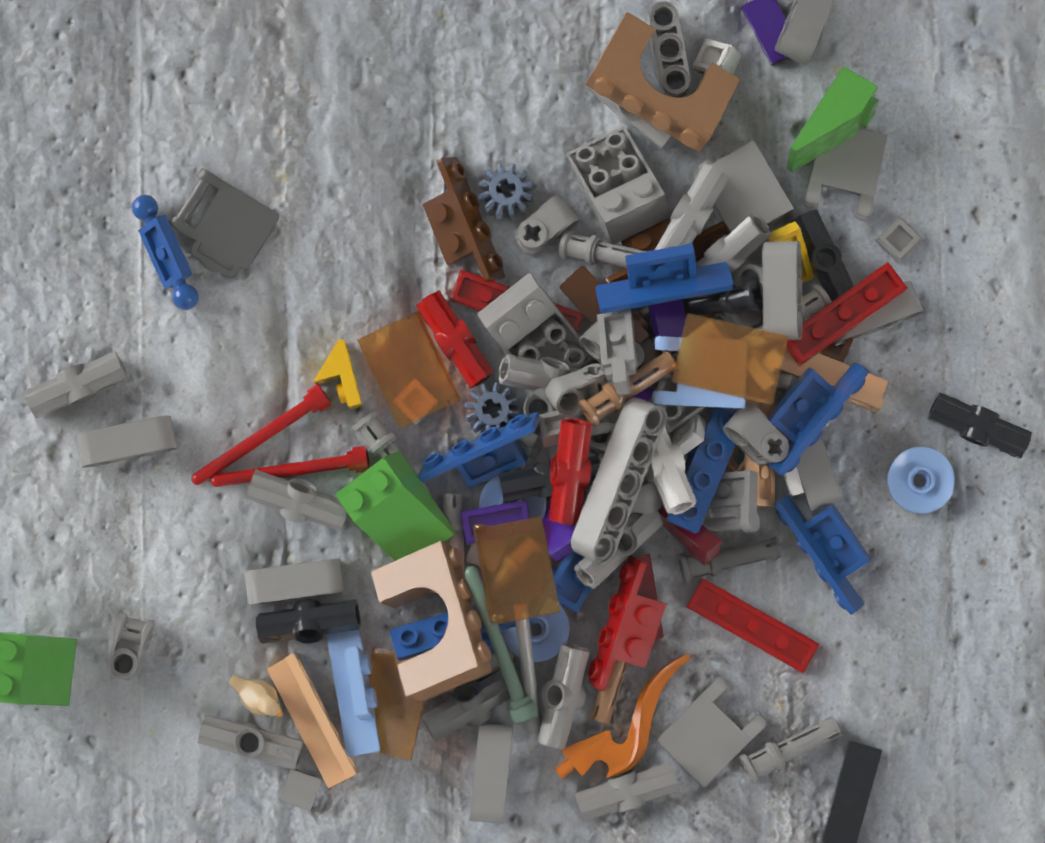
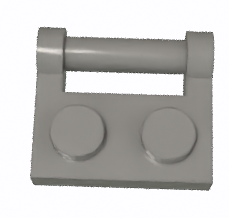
[702,470,760,533]

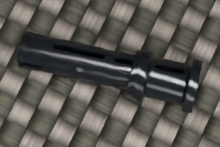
[682,280,763,318]

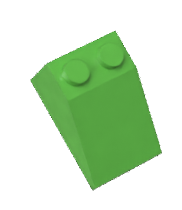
[787,66,879,172]
[335,451,456,561]

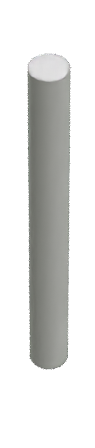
[514,603,541,734]

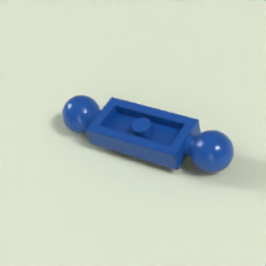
[132,195,199,310]

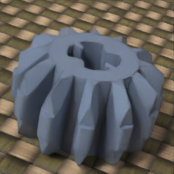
[478,163,534,220]
[464,382,520,433]

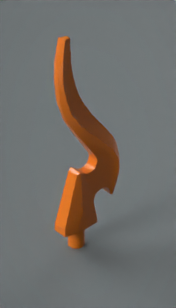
[554,653,691,779]

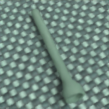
[465,566,539,723]

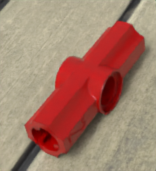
[416,290,494,389]
[549,418,592,525]

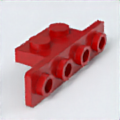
[588,556,666,691]

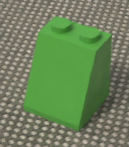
[0,632,77,706]

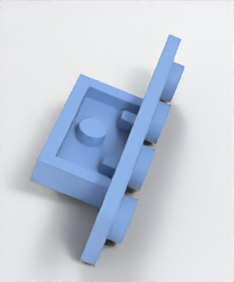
[326,627,381,757]

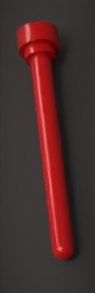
[191,383,332,485]
[210,445,370,487]

